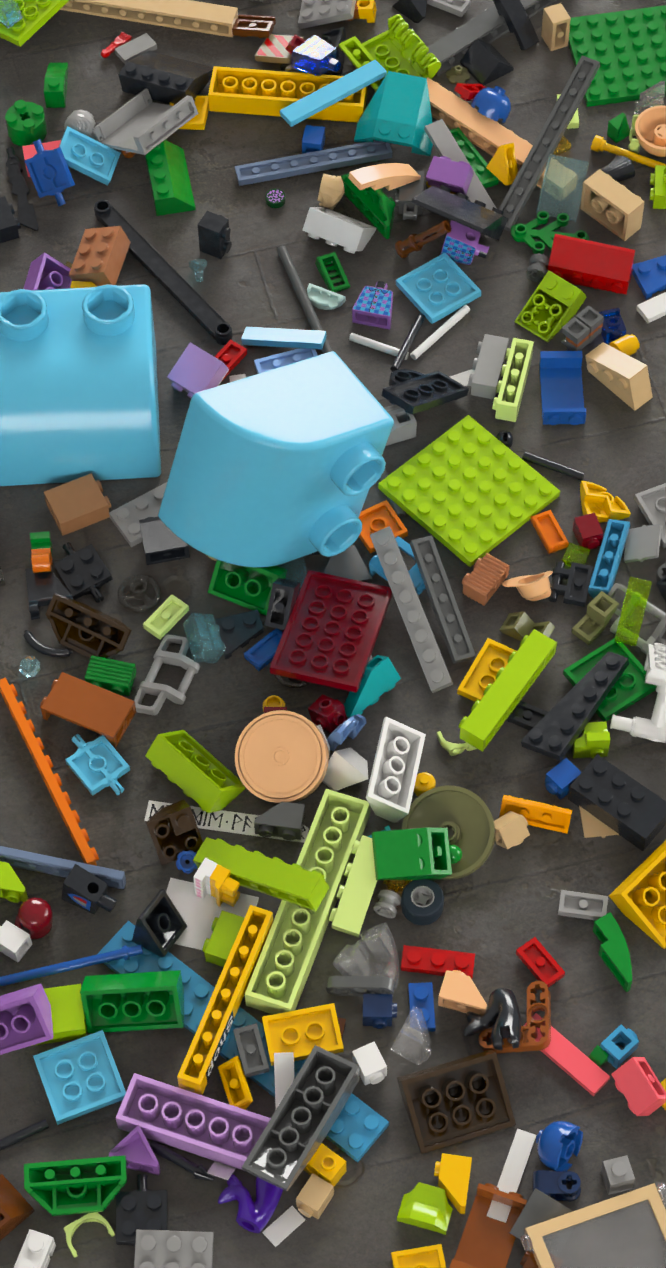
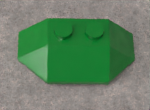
[341,174,395,240]
[24,1155,127,1216]

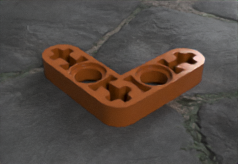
[478,981,551,1054]

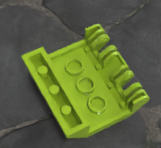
[339,14,441,91]

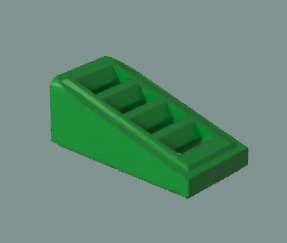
[315,252,350,293]

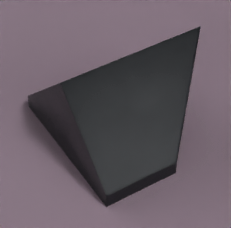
[392,0,427,23]

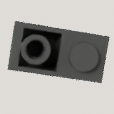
[254,802,305,841]

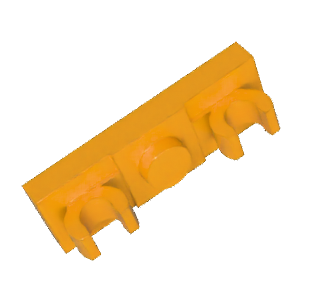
[499,795,572,834]

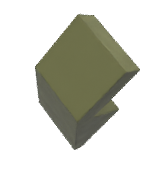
[572,591,619,645]
[500,612,555,641]

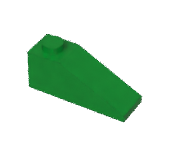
[44,63,68,108]

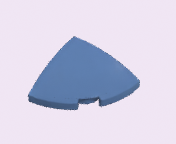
[327,714,366,751]

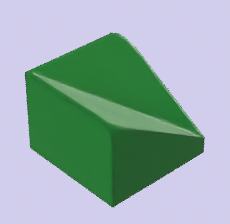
[607,113,630,143]

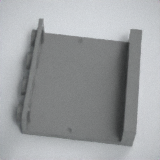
[93,89,199,155]

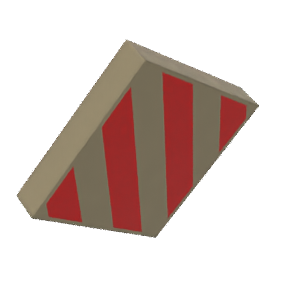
[255,34,304,64]

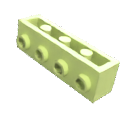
[492,338,534,422]
[328,835,378,937]

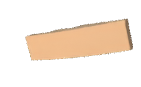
[348,163,421,191]

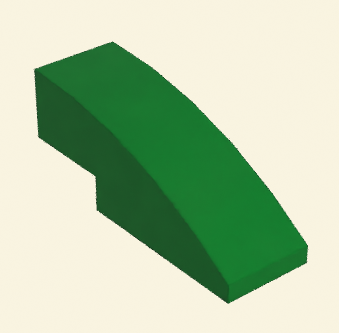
[593,912,632,992]

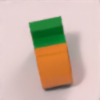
[30,531,52,573]

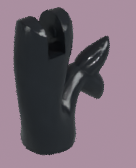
[464,988,521,1050]

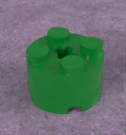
[5,100,47,147]

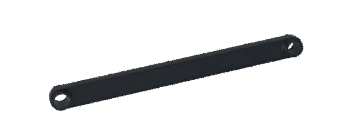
[94,200,233,345]

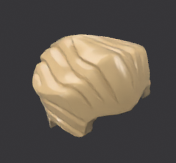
[318,173,345,210]

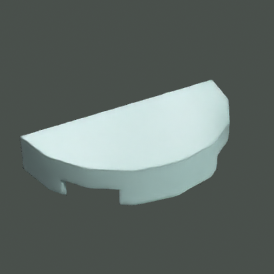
[307,283,346,310]

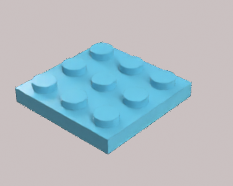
[396,253,481,324]
[33,1030,126,1125]

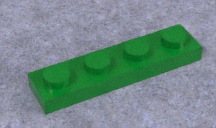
[449,127,499,189]

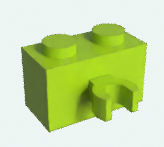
[649,165,666,209]

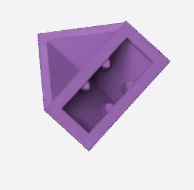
[108,1125,160,1175]

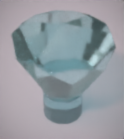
[189,259,208,282]
[19,656,40,677]

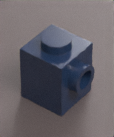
[363,994,397,1029]

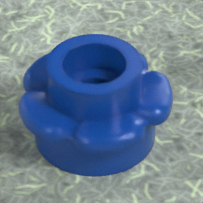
[176,850,198,874]

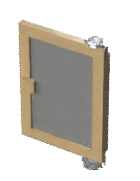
[521,1182,666,1268]

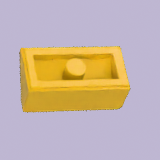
[218,1056,253,1110]

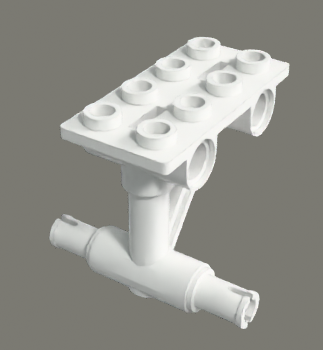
[610,643,666,743]

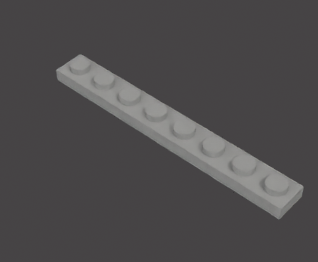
[370,526,453,693]

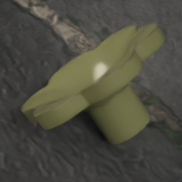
[446,65,470,84]

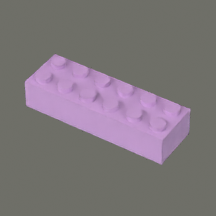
[116,1073,271,1171]

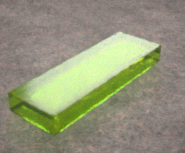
[614,577,652,646]

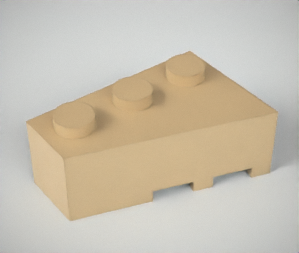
[585,342,653,411]

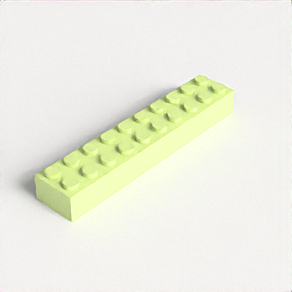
[245,789,370,1014]

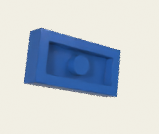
[408,982,435,1032]

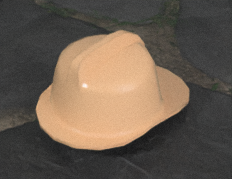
[502,571,553,601]

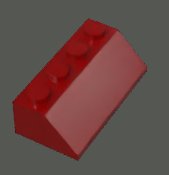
[548,234,635,295]

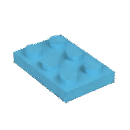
[59,126,121,186]

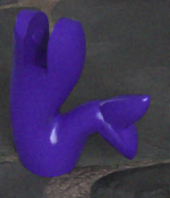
[218,1174,283,1233]

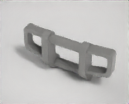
[608,583,666,655]
[134,634,200,715]

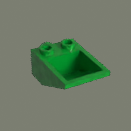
[372,827,462,880]

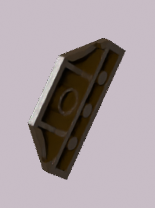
[46,594,132,659]

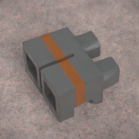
[561,305,604,351]

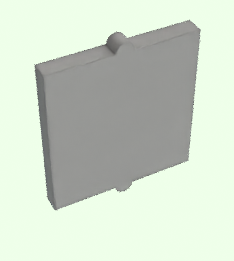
[624,524,662,563]

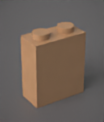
[44,473,111,536]

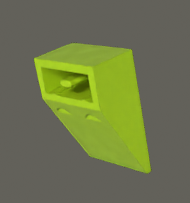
[514,270,587,343]

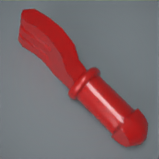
[101,32,132,58]

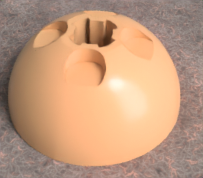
[635,105,666,157]

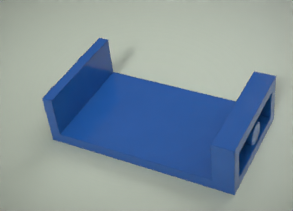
[539,351,586,425]

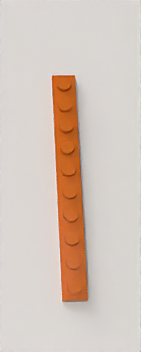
[0,677,99,866]

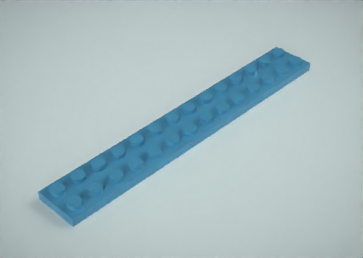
[98,921,389,1163]

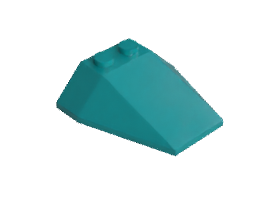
[354,71,433,156]

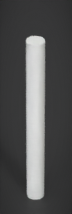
[410,305,470,360]

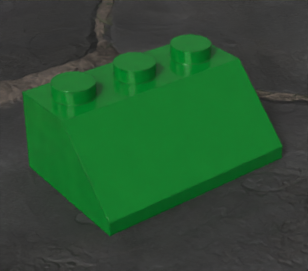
[208,560,288,616]

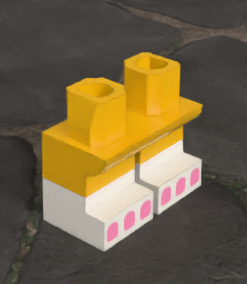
[193,857,240,907]

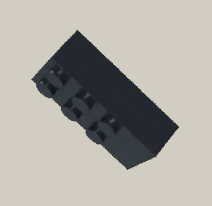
[568,754,666,851]

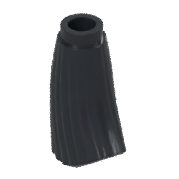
[589,156,635,182]

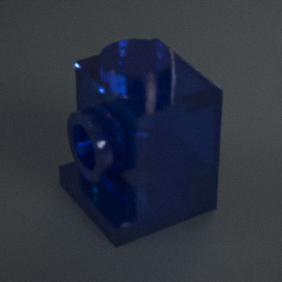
[599,308,626,343]

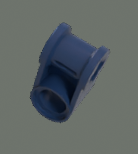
[533,1170,581,1202]

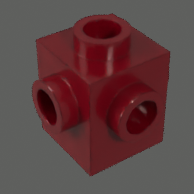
[308,694,347,733]

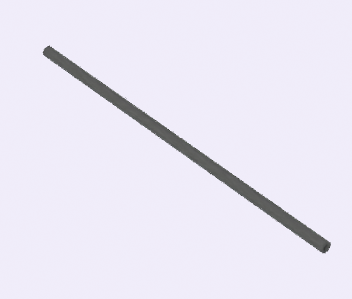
[277,246,406,519]

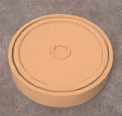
[235,710,329,804]

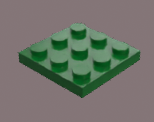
[563,637,657,722]

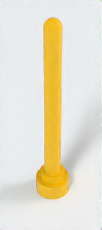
[591,135,666,168]

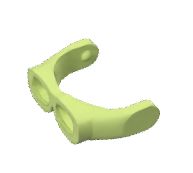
[628,114,640,154]
[437,731,477,756]
[64,1212,115,1258]

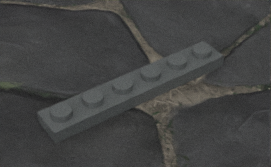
[410,535,476,664]

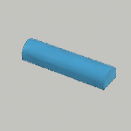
[588,519,630,598]

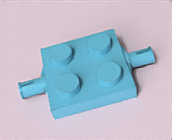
[65,734,130,796]

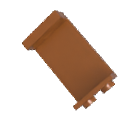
[40,672,136,748]
[449,1183,527,1268]

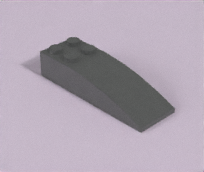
[242,1045,359,1191]

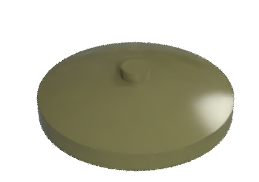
[402,786,496,880]

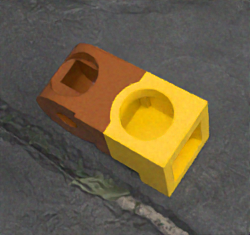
[346,0,377,23]

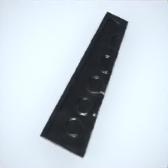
[521,651,629,761]

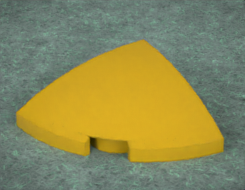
[580,481,631,522]

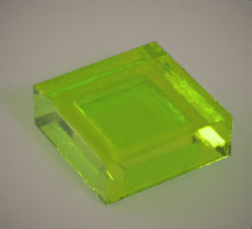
[562,543,590,566]

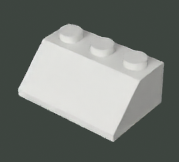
[303,207,376,254]

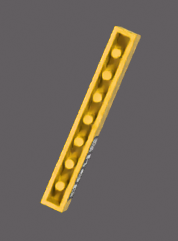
[177,905,274,1095]

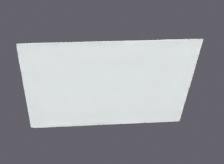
[166,878,259,950]

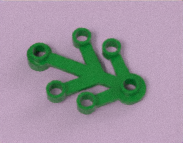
[511,211,589,254]

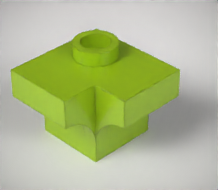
[572,722,610,759]

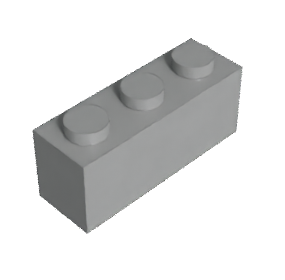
[468,334,509,399]

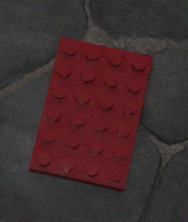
[270,570,393,693]

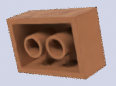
[69,226,131,286]

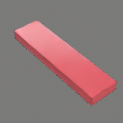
[524,1013,610,1097]

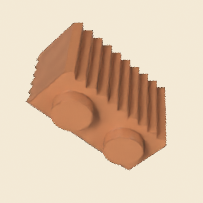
[462,553,509,606]

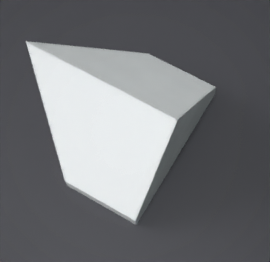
[322,747,369,792]

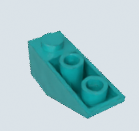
[344,655,401,718]

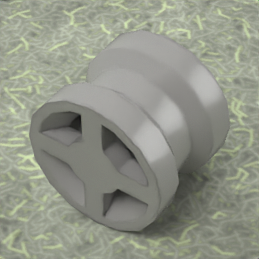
[373,890,401,918]

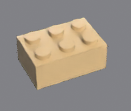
[580,169,645,241]

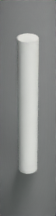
[349,333,409,360]

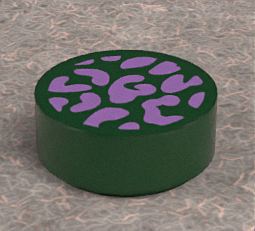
[265,189,285,208]

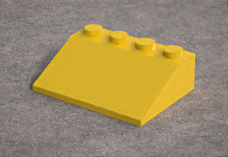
[609,840,666,949]

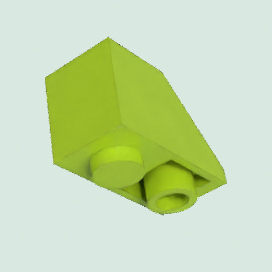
[0,861,28,903]

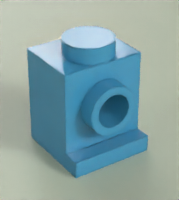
[600,1024,639,1069]

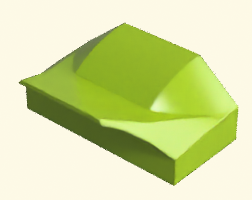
[397,1182,453,1235]

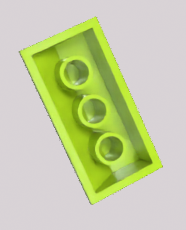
[145,730,246,813]

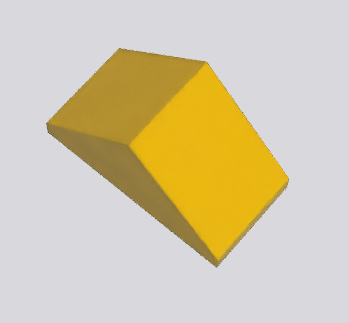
[486,143,518,186]

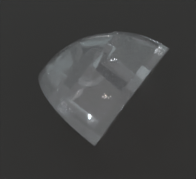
[333,922,399,989]

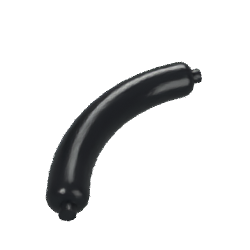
[23,630,73,657]

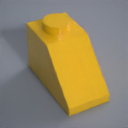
[434,1153,472,1214]

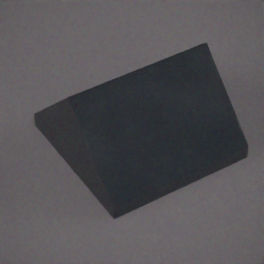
[460,39,514,86]
[132,889,187,957]

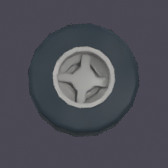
[401,879,444,925]

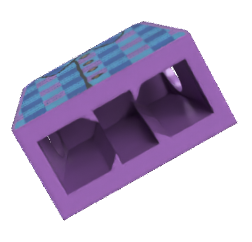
[440,220,489,265]
[352,281,393,330]

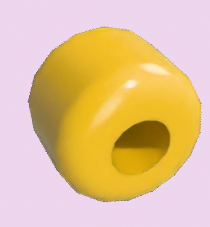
[414,772,436,797]

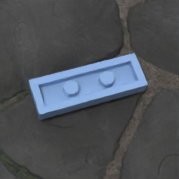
[254,348,318,374]

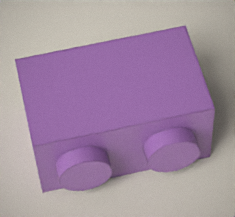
[426,156,474,195]

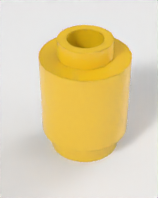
[609,334,640,356]

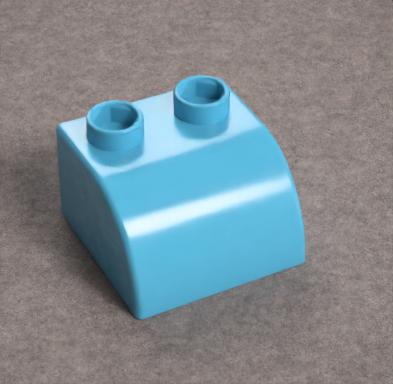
[0,284,161,486]
[158,351,394,568]

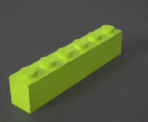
[459,629,557,752]
[193,837,330,911]

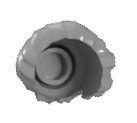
[64,110,97,141]

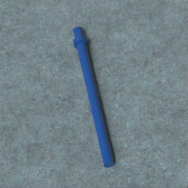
[0,945,143,987]

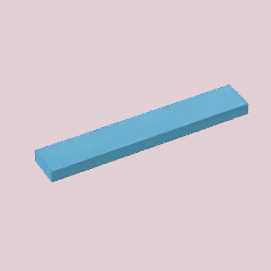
[280,59,387,127]

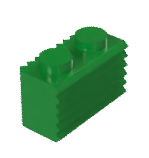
[85,656,137,696]

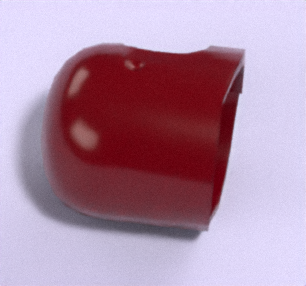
[15,897,53,939]

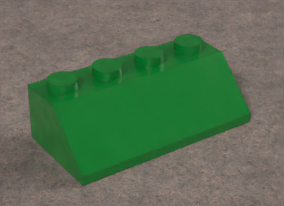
[145,140,196,216]
[80,970,184,1033]

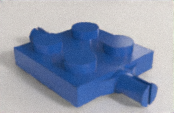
[25,139,75,206]

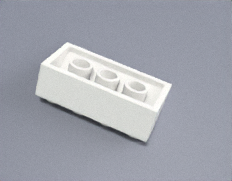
[366,717,426,823]

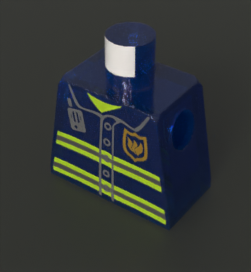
[292,35,341,76]

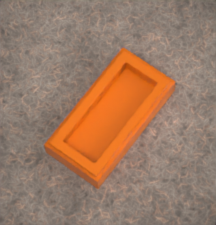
[531,510,569,554]

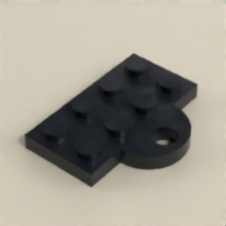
[381,369,469,414]

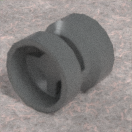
[526,254,549,282]

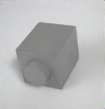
[601,1155,635,1195]

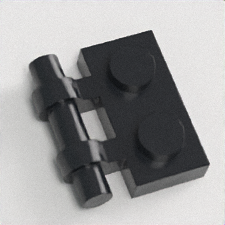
[548,561,593,607]

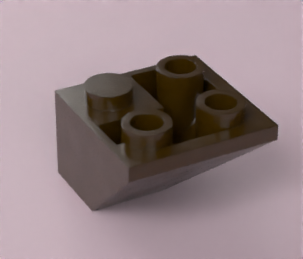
[146,799,203,866]

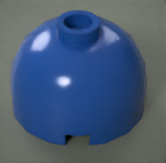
[471,86,511,123]
[536,1121,583,1171]

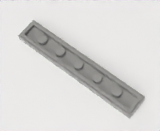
[424,119,496,211]

